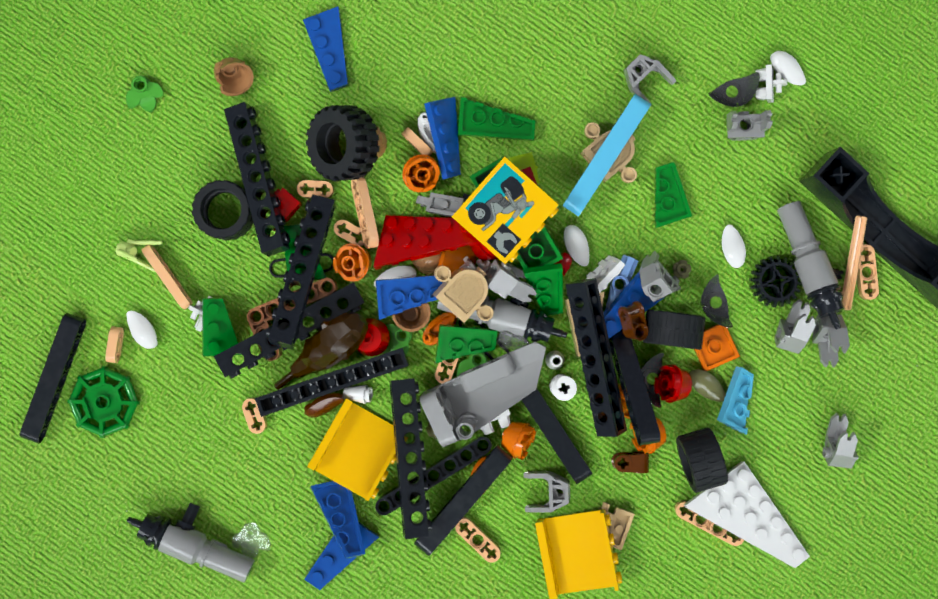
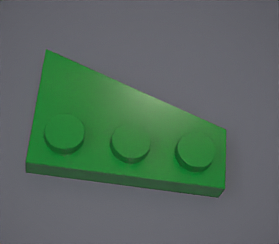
[523,263,563,316]
[435,324,498,363]

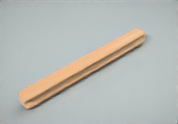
[842,216,867,310]

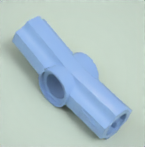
[605,255,639,310]

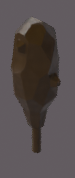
[274,312,368,390]

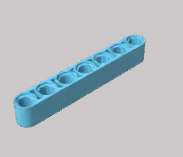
[562,94,651,217]

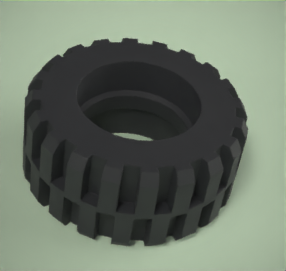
[306,105,380,181]

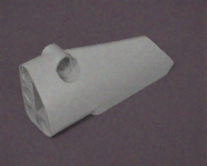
[420,341,546,447]

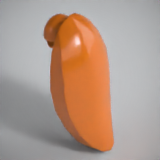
[422,312,457,345]

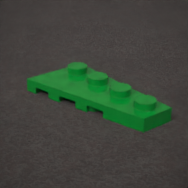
[458,97,536,141]

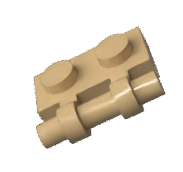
[599,502,635,550]

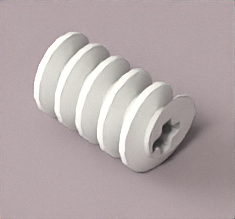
[549,374,577,401]

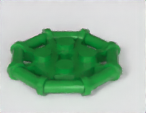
[67,366,140,438]

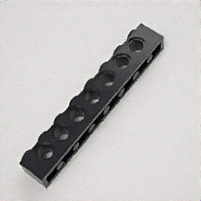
[224,102,291,256]
[266,194,336,350]
[566,278,627,437]
[213,282,365,379]
[255,347,410,417]
[389,378,432,539]

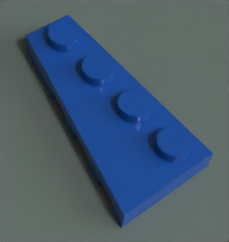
[303,6,348,92]
[424,97,461,179]
[603,271,665,338]
[375,275,443,320]
[310,481,365,559]
[304,521,379,590]

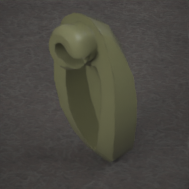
[689,369,726,402]

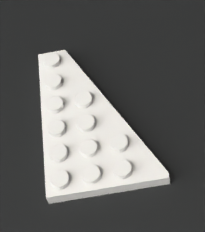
[684,461,810,568]

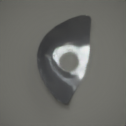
[708,72,760,107]
[701,274,733,328]
[641,353,664,408]

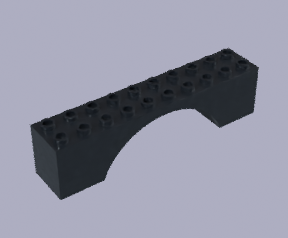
[799,147,938,309]

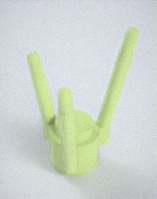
[116,239,163,272]

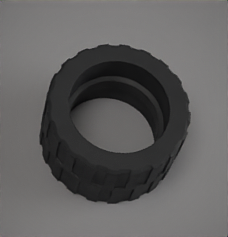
[192,180,254,240]
[643,310,706,350]
[676,428,728,493]

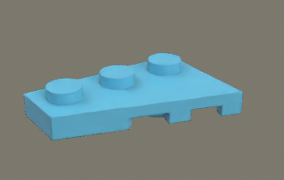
[717,367,754,435]

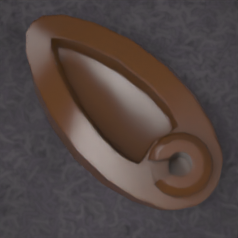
[304,393,345,418]

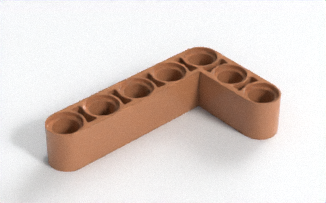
[247,278,338,361]

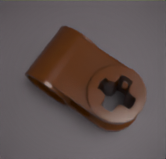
[618,301,648,341]
[611,452,649,473]

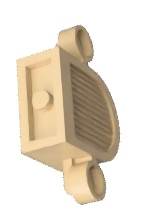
[580,122,637,183]
[432,265,494,323]

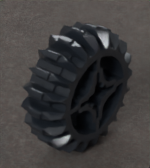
[749,256,802,308]

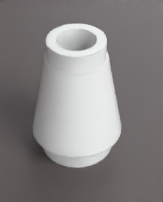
[545,351,564,370]
[343,385,373,404]

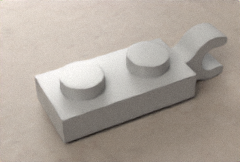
[416,192,466,217]

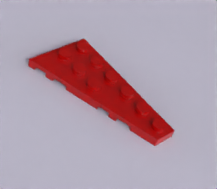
[373,215,482,270]

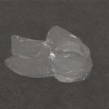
[496,330,529,350]
[232,523,271,559]

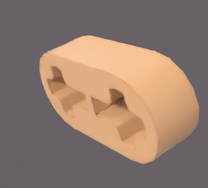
[401,127,433,156]
[297,180,334,198]
[334,220,364,246]
[105,326,124,363]
[242,398,267,434]

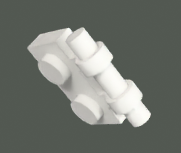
[586,255,625,293]

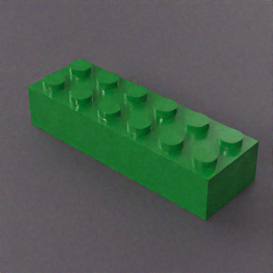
[469,155,563,269]

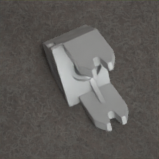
[623,54,676,105]
[727,110,772,141]
[639,251,681,302]
[484,259,536,302]
[774,299,816,354]
[812,315,850,367]
[822,413,859,468]
[524,471,570,512]

